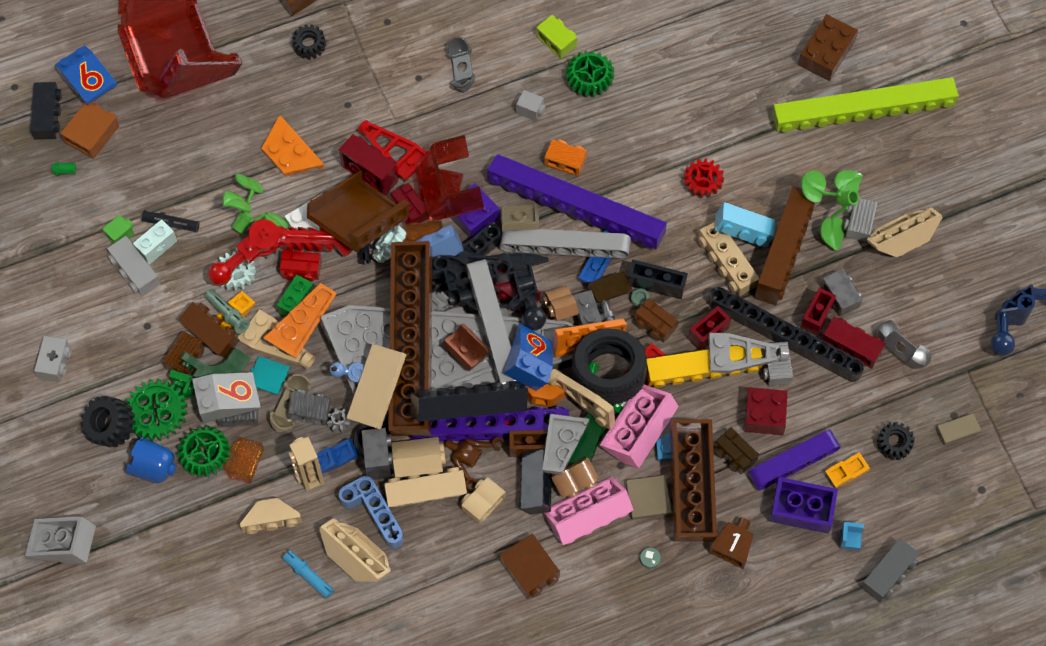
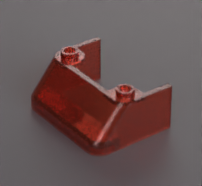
[415,135,484,221]

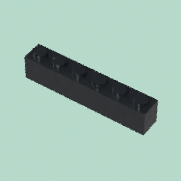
[410,381,528,422]

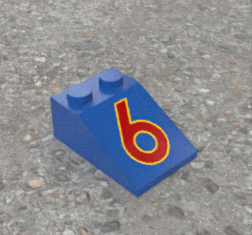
[55,45,118,104]
[504,324,553,391]

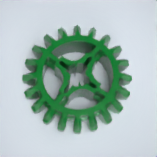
[565,50,615,97]
[177,426,231,478]

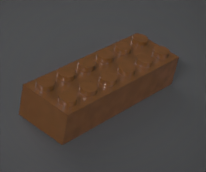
[754,186,815,306]
[670,419,717,542]

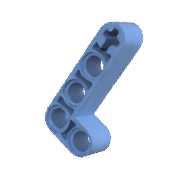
[339,476,403,549]

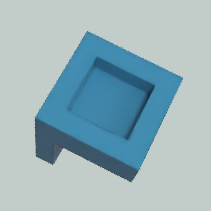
[840,522,864,551]

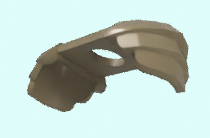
[270,374,311,432]

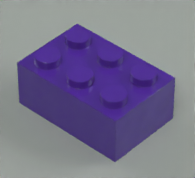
[770,477,838,534]

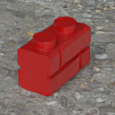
[280,250,322,282]

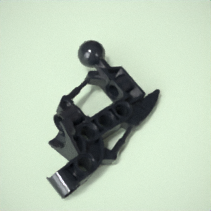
[432,251,549,331]

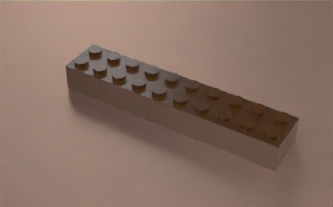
[389,241,432,436]

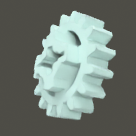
[372,226,407,263]
[219,251,256,291]

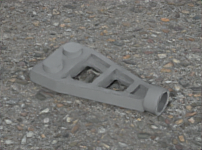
[709,333,789,373]

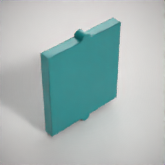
[251,356,290,396]

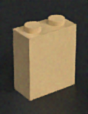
[392,437,446,478]

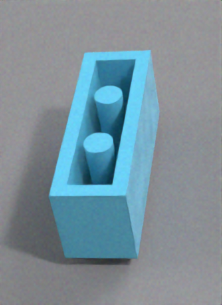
[715,202,775,248]

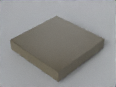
[500,204,540,231]
[626,475,672,520]

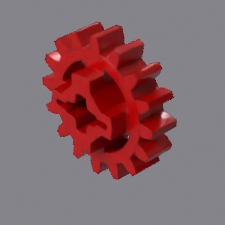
[683,158,724,198]

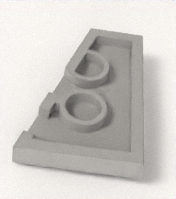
[542,414,589,475]

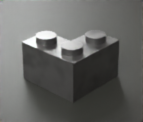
[362,428,394,480]

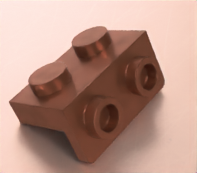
[442,324,490,371]

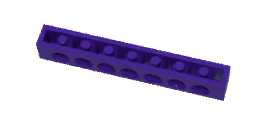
[412,407,569,442]

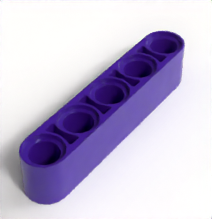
[748,430,841,491]

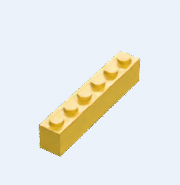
[646,345,763,388]

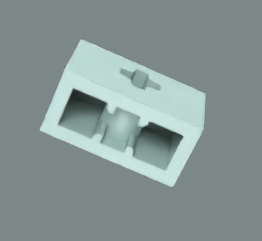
[133,219,177,265]

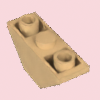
[240,498,302,534]

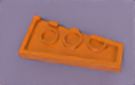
[263,283,337,359]
[553,319,627,358]

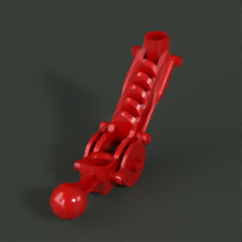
[208,219,353,286]

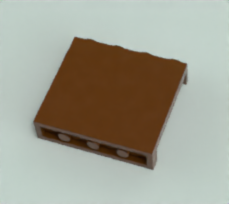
[307,170,410,252]

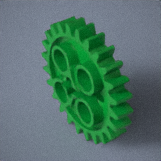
[126,379,188,442]

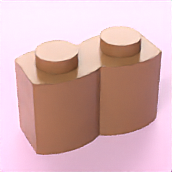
[543,285,579,321]
[551,457,599,498]

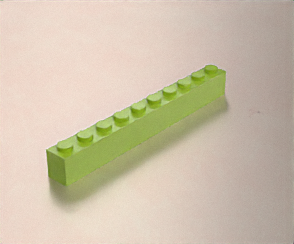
[772,77,959,133]

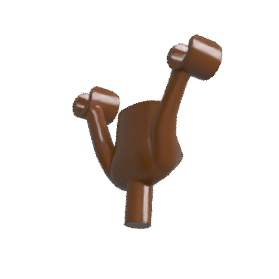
[445,437,504,492]

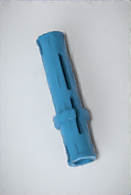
[282,550,335,599]

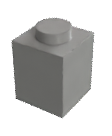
[516,90,546,121]

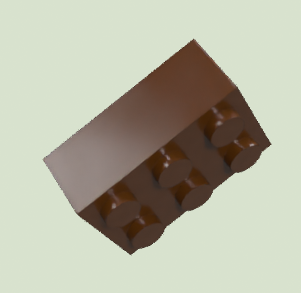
[798,14,858,81]

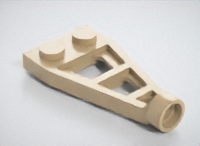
[238,309,315,369]
[548,369,615,430]

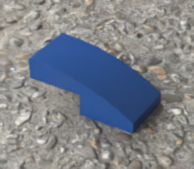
[316,439,359,474]

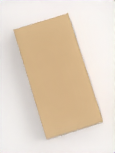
[347,344,406,430]

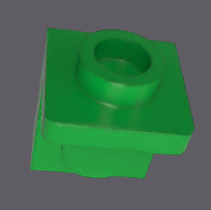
[169,370,195,400]

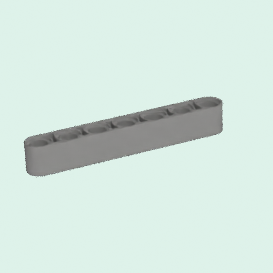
[500,229,631,258]
[466,259,517,384]

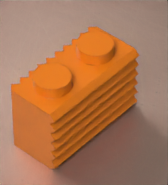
[544,139,587,177]

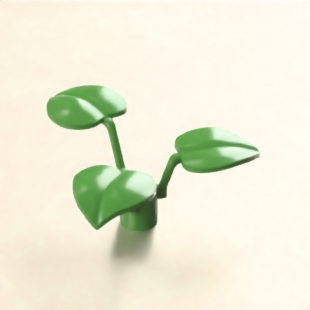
[801,170,863,251]
[223,173,290,234]

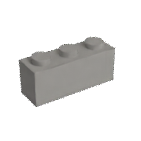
[107,236,161,297]

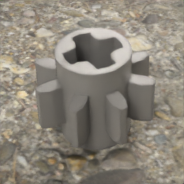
[432,292,449,312]
[327,408,350,433]

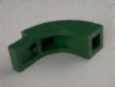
[178,347,251,378]

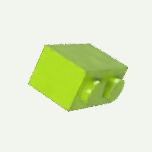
[536,15,577,59]

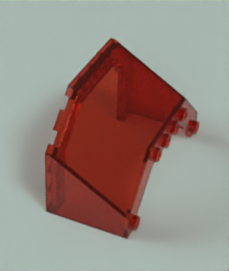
[118,0,242,98]

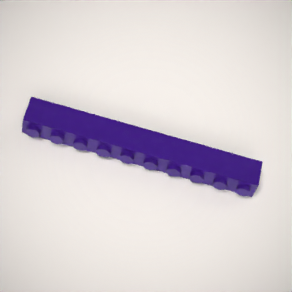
[487,154,667,250]

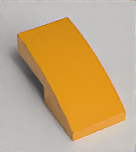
[217,291,255,329]
[825,452,870,488]

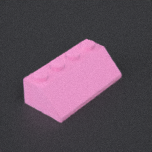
[600,385,679,469]
[543,476,634,545]

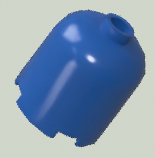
[126,437,177,484]

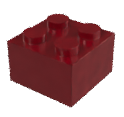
[744,387,788,436]

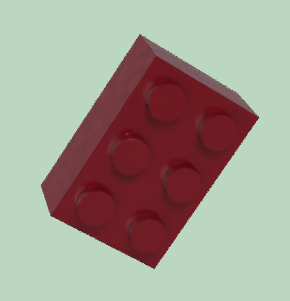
[339,134,399,196]

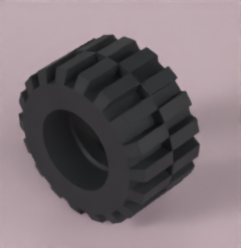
[81,396,136,447]

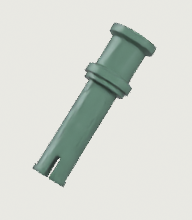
[205,289,250,334]

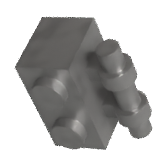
[573,290,615,325]

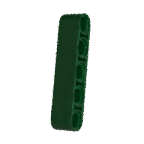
[567,402,613,467]

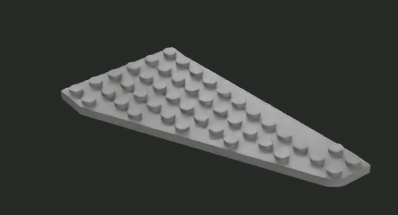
[321,305,574,414]

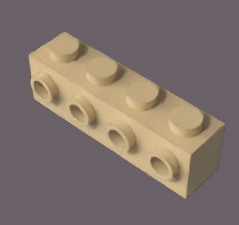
[698,222,760,297]
[288,437,325,492]
[385,467,467,508]

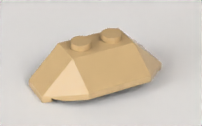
[867,207,942,257]
[319,518,391,582]

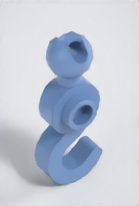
[330,362,364,383]

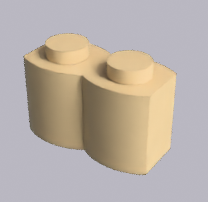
[461,477,506,525]

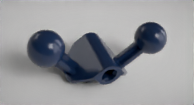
[990,284,1046,356]

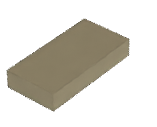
[937,414,981,445]

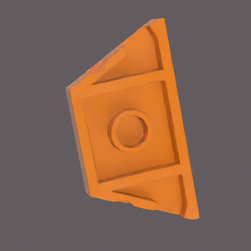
[262,116,324,176]

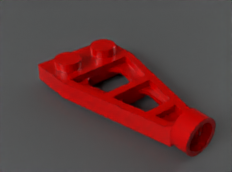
[358,120,430,182]

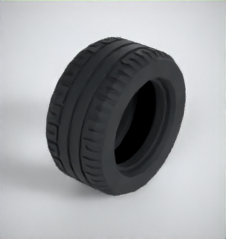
[572,328,647,405]

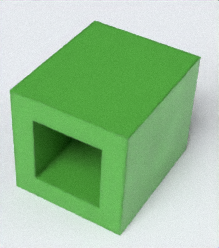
[102,214,135,244]

